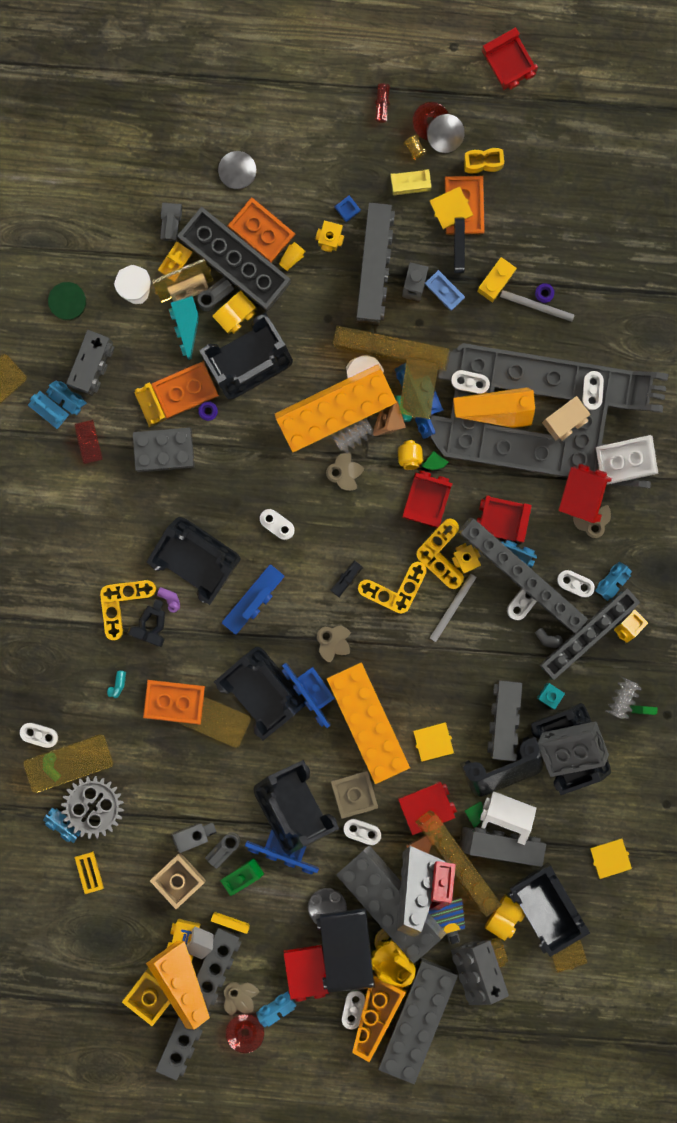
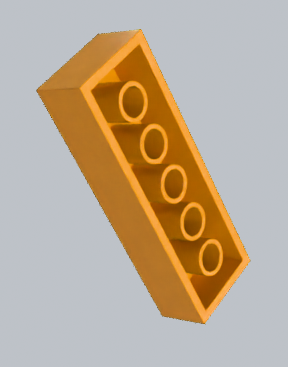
[275,364,397,452]
[327,662,410,784]

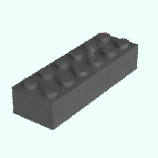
[357,203,395,325]
[177,206,291,312]
[336,845,446,964]
[378,958,458,1085]

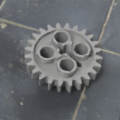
[61,776,124,839]

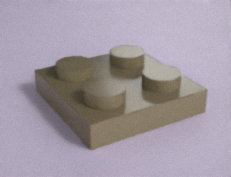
[331,771,378,819]

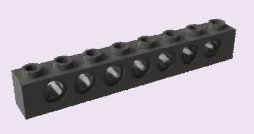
[458,518,588,634]
[156,926,242,1081]

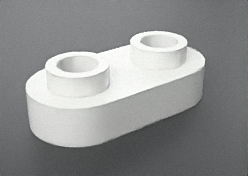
[451,370,490,394]
[582,371,604,410]
[260,509,295,540]
[557,570,594,597]
[507,588,537,620]
[20,723,58,748]
[344,819,381,845]
[342,990,365,1029]

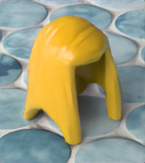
[371,940,416,987]

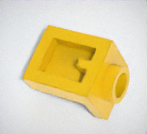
[614,610,648,643]

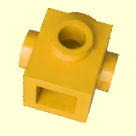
[315,220,344,252]
[452,543,481,574]

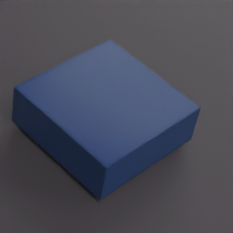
[334,195,361,222]

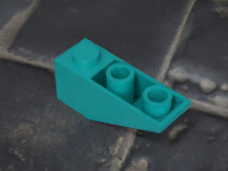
[169,296,199,360]

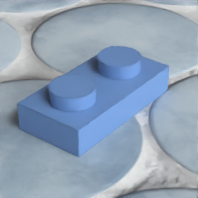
[425,270,465,311]

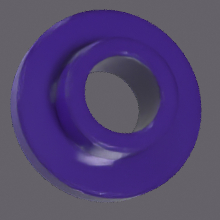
[535,284,554,303]
[199,402,218,421]

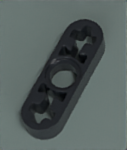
[454,217,465,273]

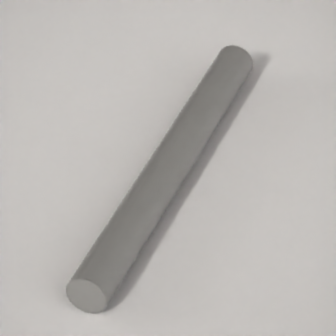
[500,290,574,322]
[430,574,477,642]

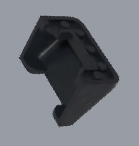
[199,312,293,399]
[146,517,241,605]
[214,647,305,741]
[531,703,611,795]
[460,735,543,797]
[253,760,339,855]
[508,862,590,957]
[316,908,375,993]

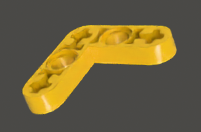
[416,519,464,589]
[358,562,426,614]
[100,580,156,640]

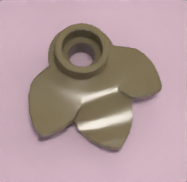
[326,453,364,491]
[573,505,611,538]
[317,626,351,662]
[223,982,259,1016]

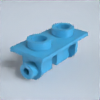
[46,380,87,415]
[28,391,69,429]
[501,539,537,568]
[595,562,632,601]
[43,808,81,843]
[256,991,297,1027]

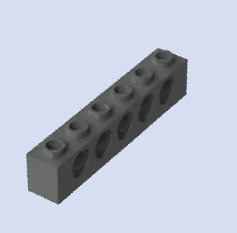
[539,588,640,680]

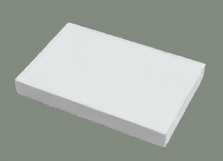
[596,435,658,485]

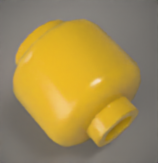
[397,440,423,470]

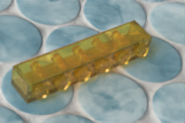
[333,326,451,371]
[415,810,502,917]

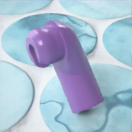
[157,587,180,613]

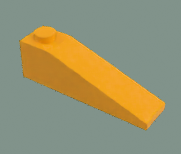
[453,387,535,428]

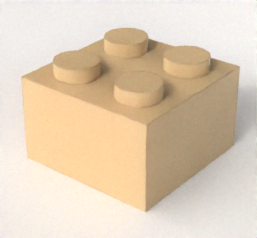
[542,396,591,441]
[150,853,206,909]

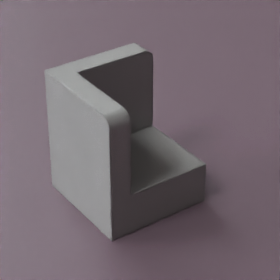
[186,926,214,959]

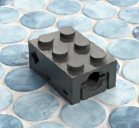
[66,330,115,396]
[133,428,195,472]
[538,721,609,777]
[451,940,509,1005]

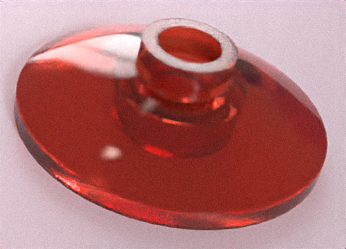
[412,102,449,140]
[226,1014,264,1053]

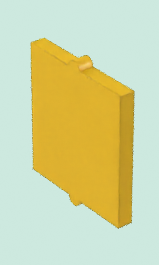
[430,187,473,229]
[413,722,454,762]
[590,838,632,879]

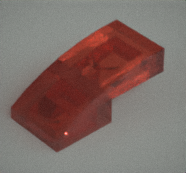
[75,420,103,464]

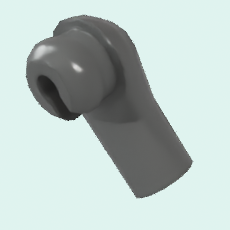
[534,628,563,648]

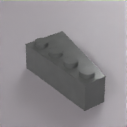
[458,827,546,867]

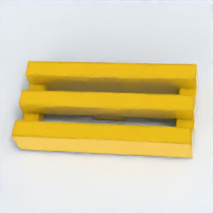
[74,851,104,894]
[211,912,250,934]

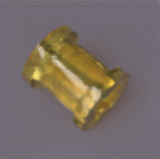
[403,135,427,160]

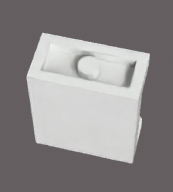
[480,791,536,845]

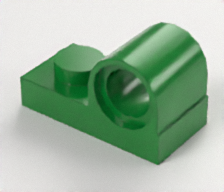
[220,858,265,896]

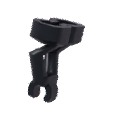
[127,599,165,647]

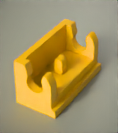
[134,382,167,427]

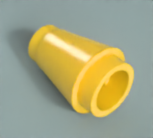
[279,242,306,271]

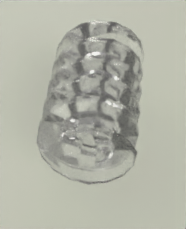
[331,418,374,454]
[605,677,642,719]

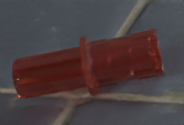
[375,83,390,123]

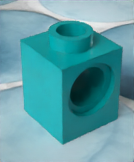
[537,683,565,710]

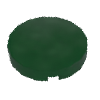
[48,282,87,320]

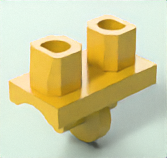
[158,241,193,281]

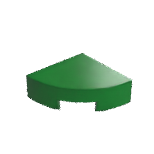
[422,451,449,470]
[630,705,658,715]
[464,801,483,828]

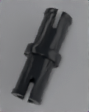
[330,560,363,598]

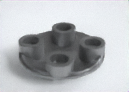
[427,114,464,153]
[218,151,256,189]
[308,888,346,924]

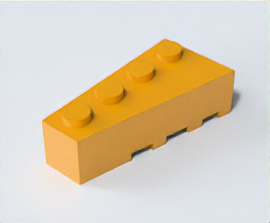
[146,941,210,1030]
[352,972,407,1062]

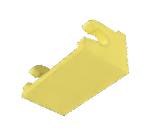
[390,169,431,196]

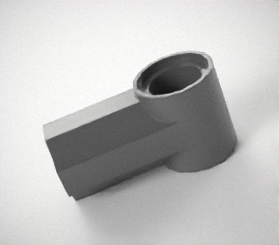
[160,202,182,242]
[198,277,234,311]
[205,832,240,869]

